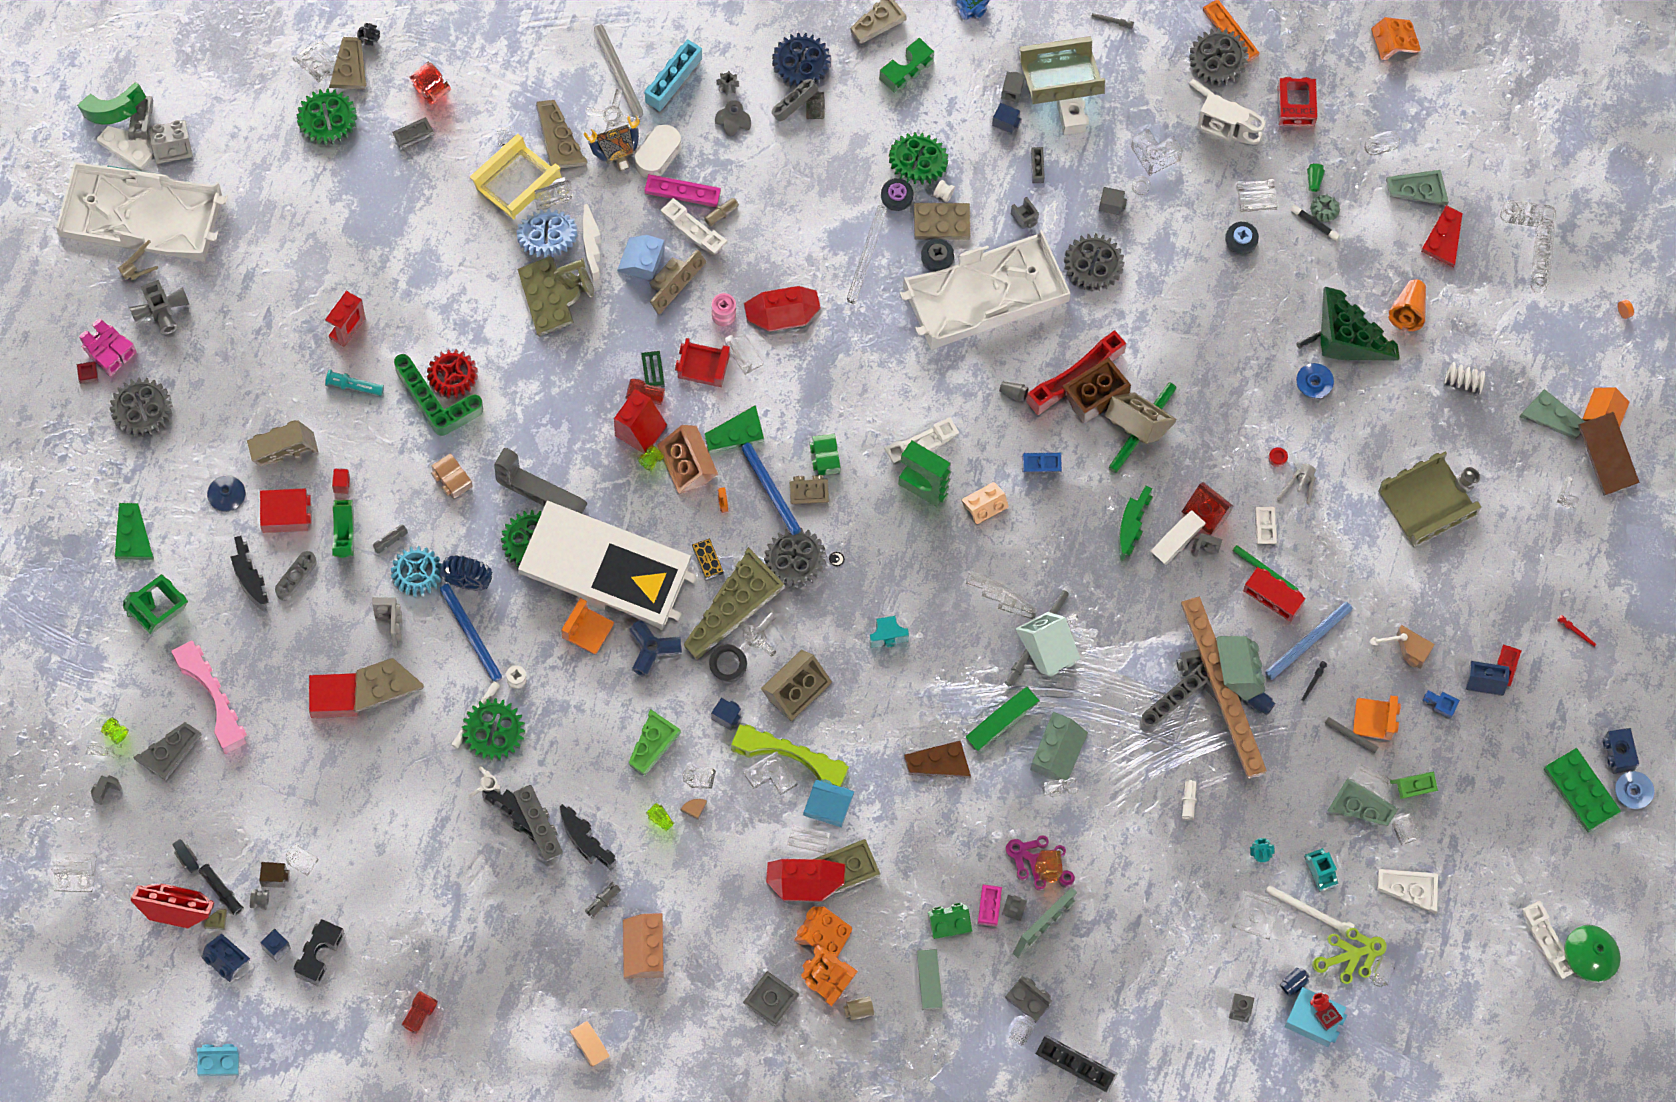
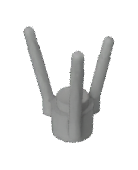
[1277,464,1316,504]

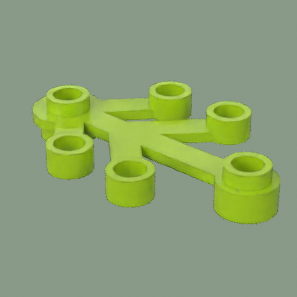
[1312,928,1387,984]

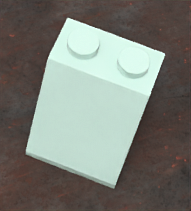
[1016,612,1081,676]

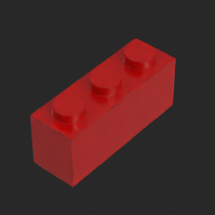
[1243,567,1306,622]

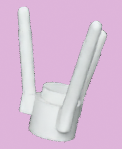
[468,766,501,798]

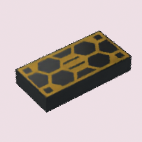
[692,538,724,580]

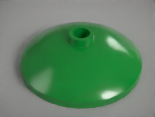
[1564,925,1621,983]

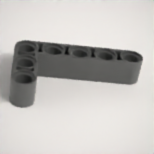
[494,448,587,514]
[1140,663,1242,733]

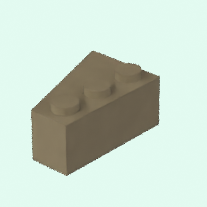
[247,420,318,466]

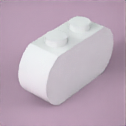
[635,125,681,178]

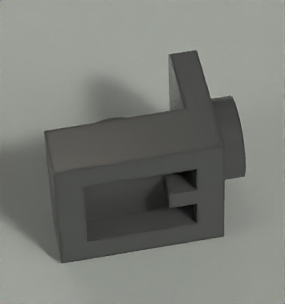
[1192,533,1223,557]
[1176,649,1203,676]

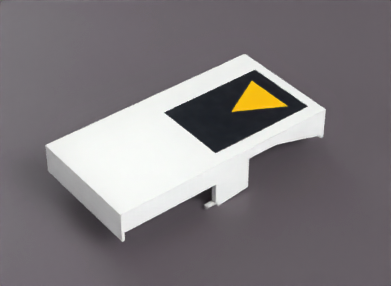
[518,501,697,630]

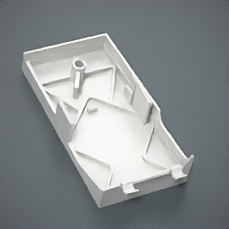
[56,162,228,261]
[900,230,1071,350]

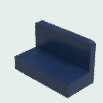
[1466,661,1509,696]

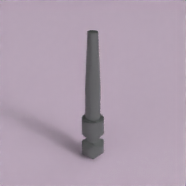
[1092,13,1134,29]

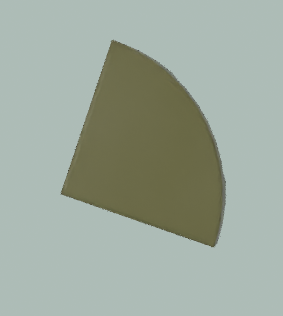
[204,909,227,930]

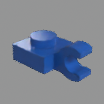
[1422,690,1460,719]

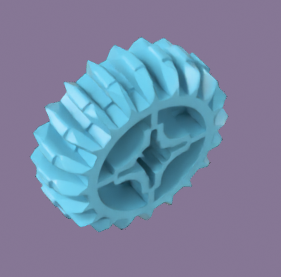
[391,545,442,597]

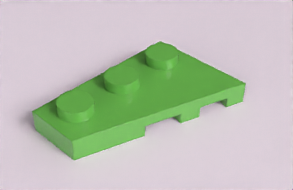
[629,709,681,776]

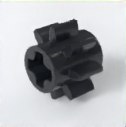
[357,23,380,46]

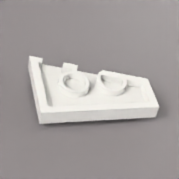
[96,126,154,171]
[1377,869,1438,914]

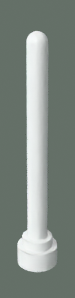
[1266,886,1355,939]

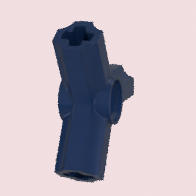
[629,620,682,677]

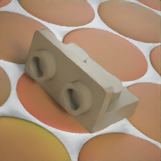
[789,475,829,504]

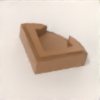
[681,799,707,819]

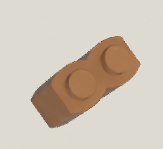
[431,453,473,499]

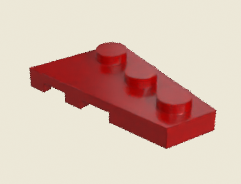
[1421,205,1463,268]

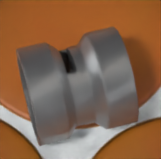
[1455,467,1480,493]

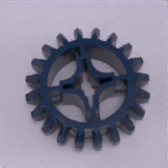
[440,555,493,591]

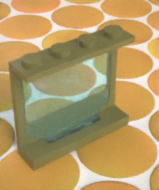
[1019,36,1105,104]

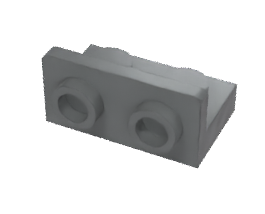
[1005,975,1052,1023]

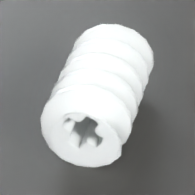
[1444,362,1485,394]

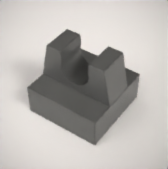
[1002,895,1027,921]

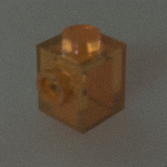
[1035,850,1063,882]

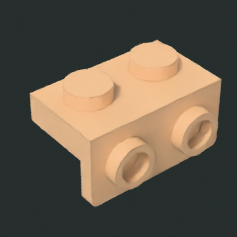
[962,482,1009,524]

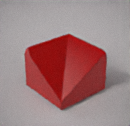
[332,468,350,494]

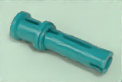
[325,369,384,396]

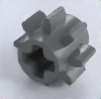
[716,71,739,95]

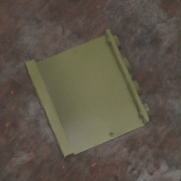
[1378,451,1481,547]

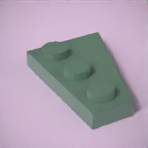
[1328,777,1399,826]

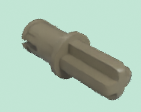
[704,198,739,227]

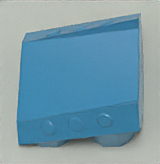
[803,779,855,828]

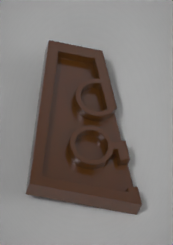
[904,740,971,779]

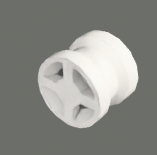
[933,180,955,203]
[506,666,526,689]

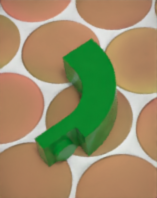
[77,82,146,125]
[332,500,354,558]

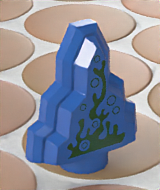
[956,0,991,20]

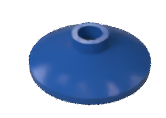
[1296,363,1334,398]

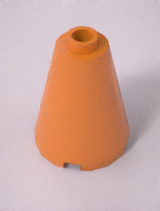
[1388,279,1426,331]

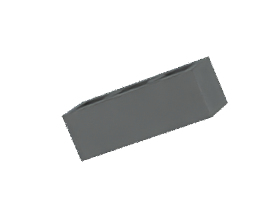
[1031,147,1045,183]

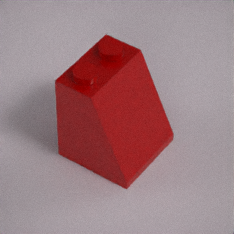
[614,389,667,455]

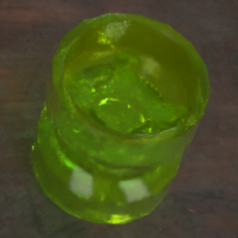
[637,445,664,472]
[101,717,129,744]

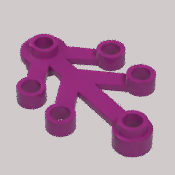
[1006,835,1075,891]

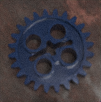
[772,32,831,87]

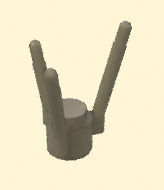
[118,240,158,280]

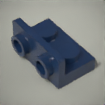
[201,933,250,982]

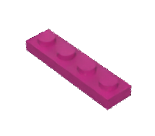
[644,174,721,207]

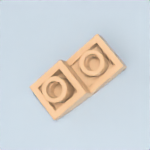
[569,1021,609,1066]

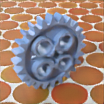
[517,209,578,258]

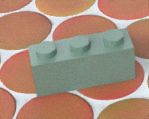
[1216,636,1265,701]
[1030,712,1088,784]

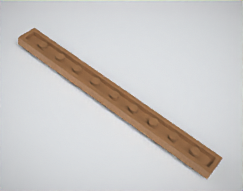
[1181,596,1267,779]

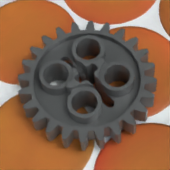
[1189,28,1249,86]
[1064,233,1125,291]
[110,377,173,437]
[764,528,827,588]

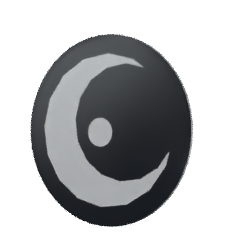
[829,552,845,566]

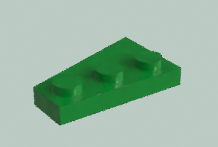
[705,405,764,453]
[115,503,154,560]

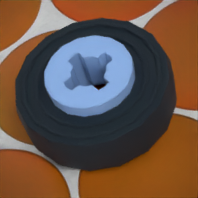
[1225,221,1259,254]

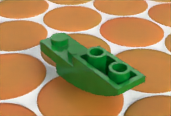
[1118,486,1153,561]

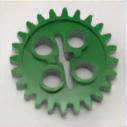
[296,88,357,146]
[889,132,949,185]
[501,510,541,567]
[462,698,525,762]

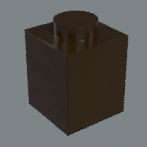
[259,862,290,888]

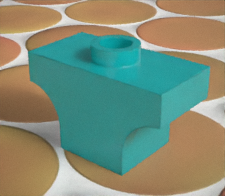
[869,616,909,648]
[1304,848,1339,892]

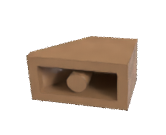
[1396,625,1435,669]

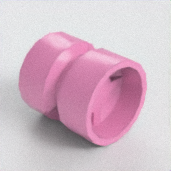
[712,293,736,326]

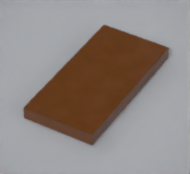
[1578,412,1640,496]

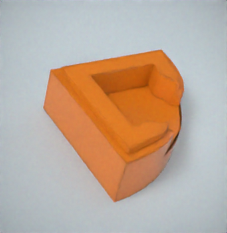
[718,487,728,513]

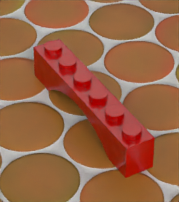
[1026,330,1127,415]

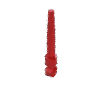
[1557,615,1597,647]

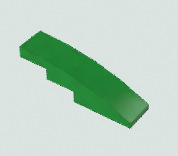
[966,686,1040,752]

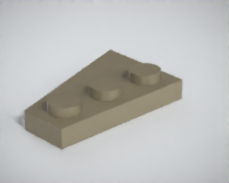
[329,37,366,90]

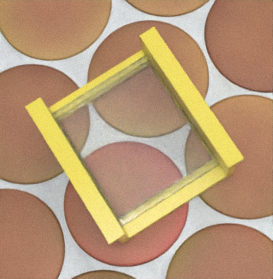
[470,134,562,220]

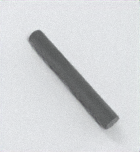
[1325,717,1379,753]

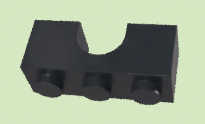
[293,919,345,987]

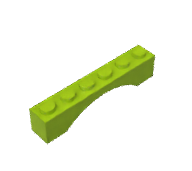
[731,724,849,787]

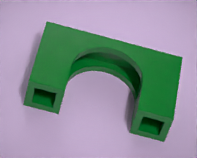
[898,440,952,507]

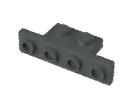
[514,785,563,861]

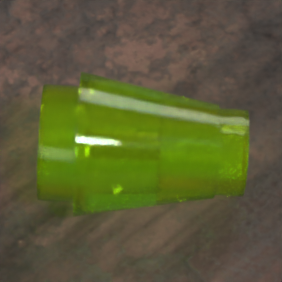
[646,802,675,832]

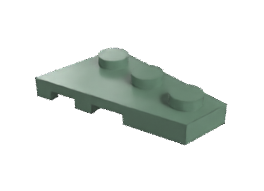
[1386,170,1449,205]
[1520,389,1585,439]

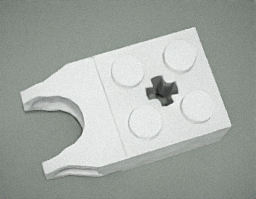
[1197,93,1266,144]

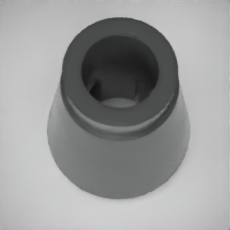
[999,381,1029,402]

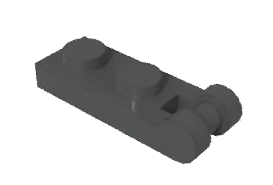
[128,96,153,141]

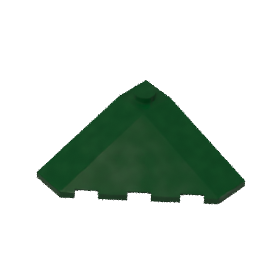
[1321,287,1400,361]

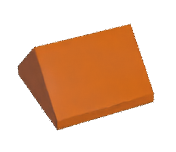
[1582,387,1630,427]

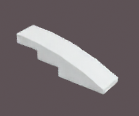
[583,204,601,282]

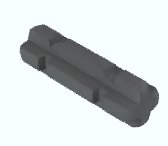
[373,524,408,553]

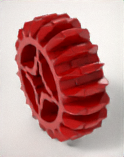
[427,349,478,399]

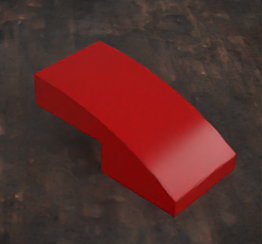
[1496,644,1522,687]

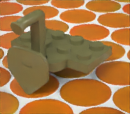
[517,256,594,337]

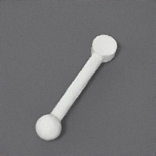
[1370,633,1408,646]

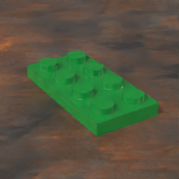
[1544,748,1621,832]

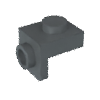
[91,775,122,805]

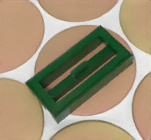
[641,350,665,390]

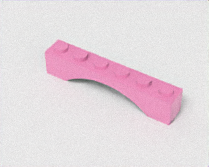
[171,641,247,754]

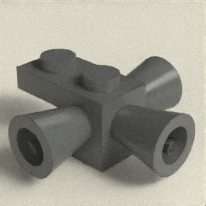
[129,280,189,335]

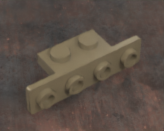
[649,250,706,314]

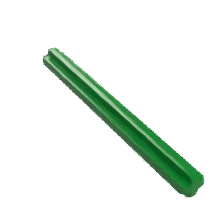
[1109,382,1176,473]

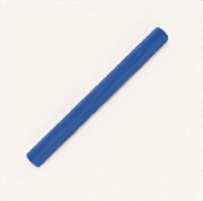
[742,443,801,535]
[440,583,502,682]

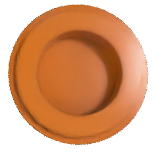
[1618,299,1634,319]

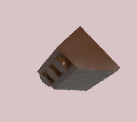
[1063,357,1131,424]

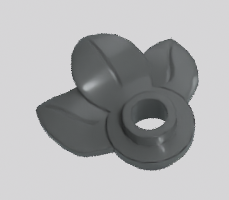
[715,100,751,137]

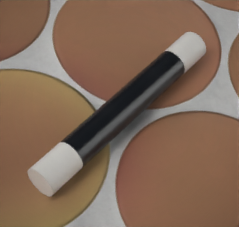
[1291,204,1340,241]

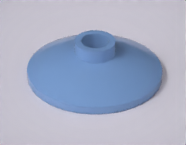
[1615,771,1654,809]

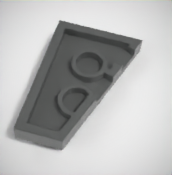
[133,722,202,781]

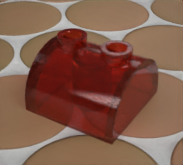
[1181,482,1234,535]

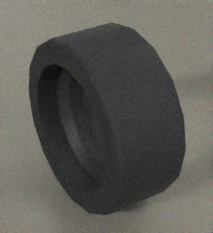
[709,644,747,682]

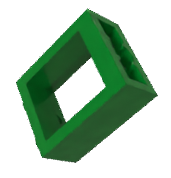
[124,574,188,635]

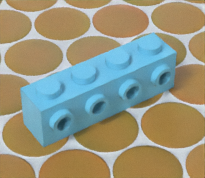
[644,39,702,112]

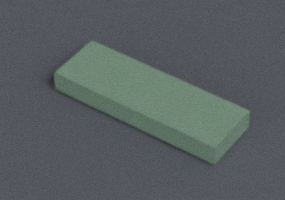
[917,949,943,1010]

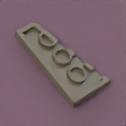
[536,100,588,168]

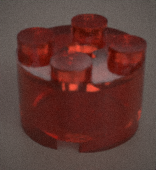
[409,61,451,106]

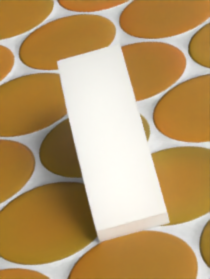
[1151,510,1206,565]

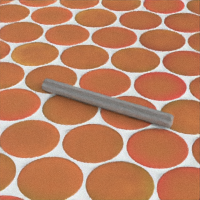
[594,24,643,118]

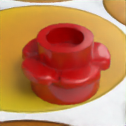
[1310,993,1330,1011]

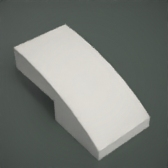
[1255,507,1277,544]

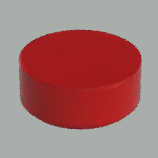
[1268,447,1288,467]

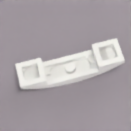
[661,198,727,255]
[884,418,959,465]
[1522,900,1574,980]

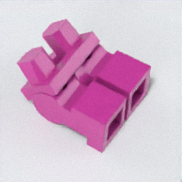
[79,319,137,377]

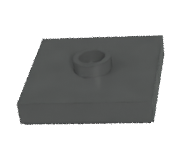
[743,971,799,1027]

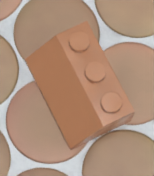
[657,425,718,494]
[623,913,664,979]

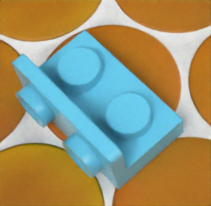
[197,1044,239,1076]

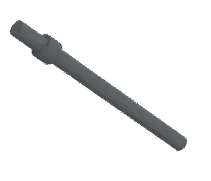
[1005,590,1069,686]

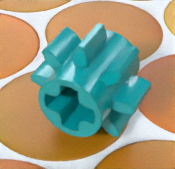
[1250,838,1275,862]

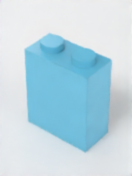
[1284,987,1347,1047]

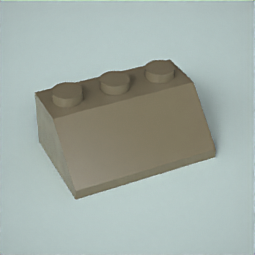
[1105,392,1177,444]
[761,649,832,721]

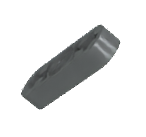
[771,79,818,121]
[275,551,317,600]

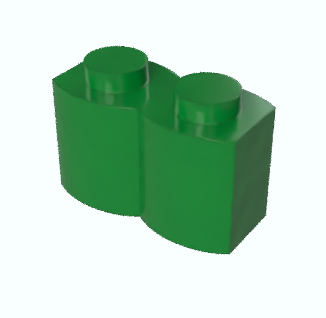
[809,433,841,475]

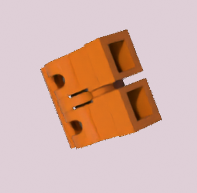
[801,945,858,1007]

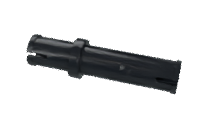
[198,864,244,916]

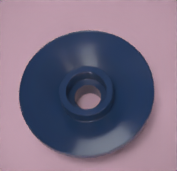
[207,476,246,512]

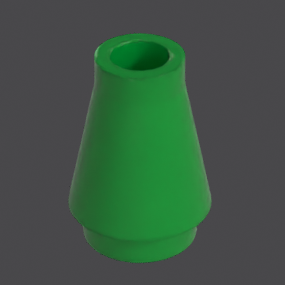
[1307,163,1325,192]

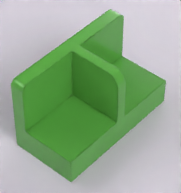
[1390,771,1438,799]

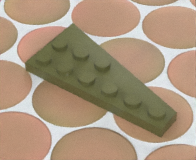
[683,547,786,660]

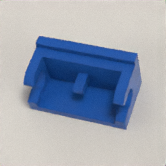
[1022,452,1062,472]

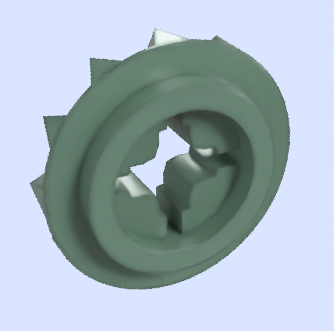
[1310,194,1340,222]

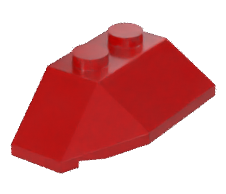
[744,286,821,332]
[766,859,846,902]
[131,883,214,929]

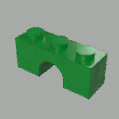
[879,37,934,93]

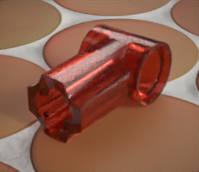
[625,379,665,405]
[402,991,438,1034]

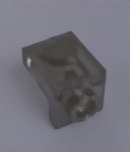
[806,91,825,119]

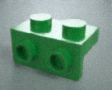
[927,903,972,939]

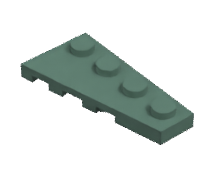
[1012,887,1077,958]

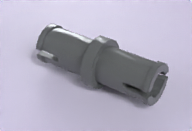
[585,882,621,919]

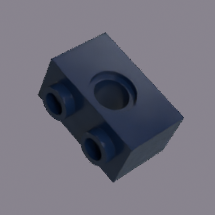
[1603,728,1639,774]

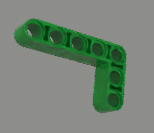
[394,354,483,436]

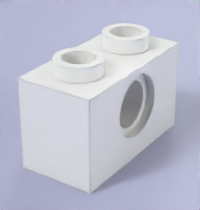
[1057,97,1089,135]

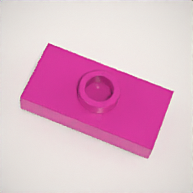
[977,884,1002,927]

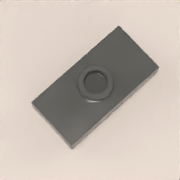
[392,117,434,149]

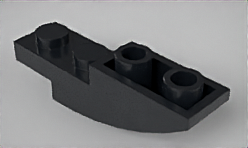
[230,535,269,611]
[482,789,536,843]
[560,804,616,871]

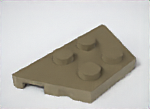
[354,658,424,713]

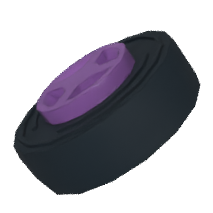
[881,178,914,211]

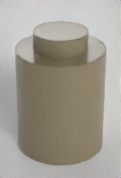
[843,996,874,1021]

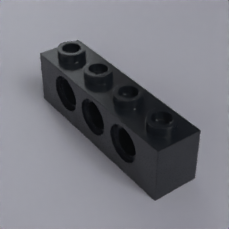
[1035,1035,1118,1093]

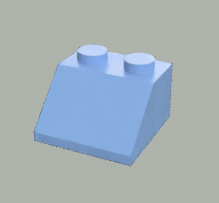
[617,235,664,281]

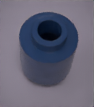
[1247,692,1276,716]
[1280,967,1310,996]

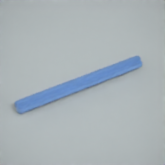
[1265,602,1352,680]

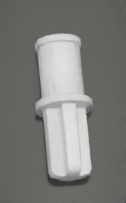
[1182,780,1197,820]

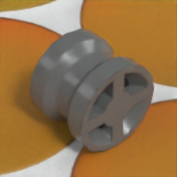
[250,888,269,910]

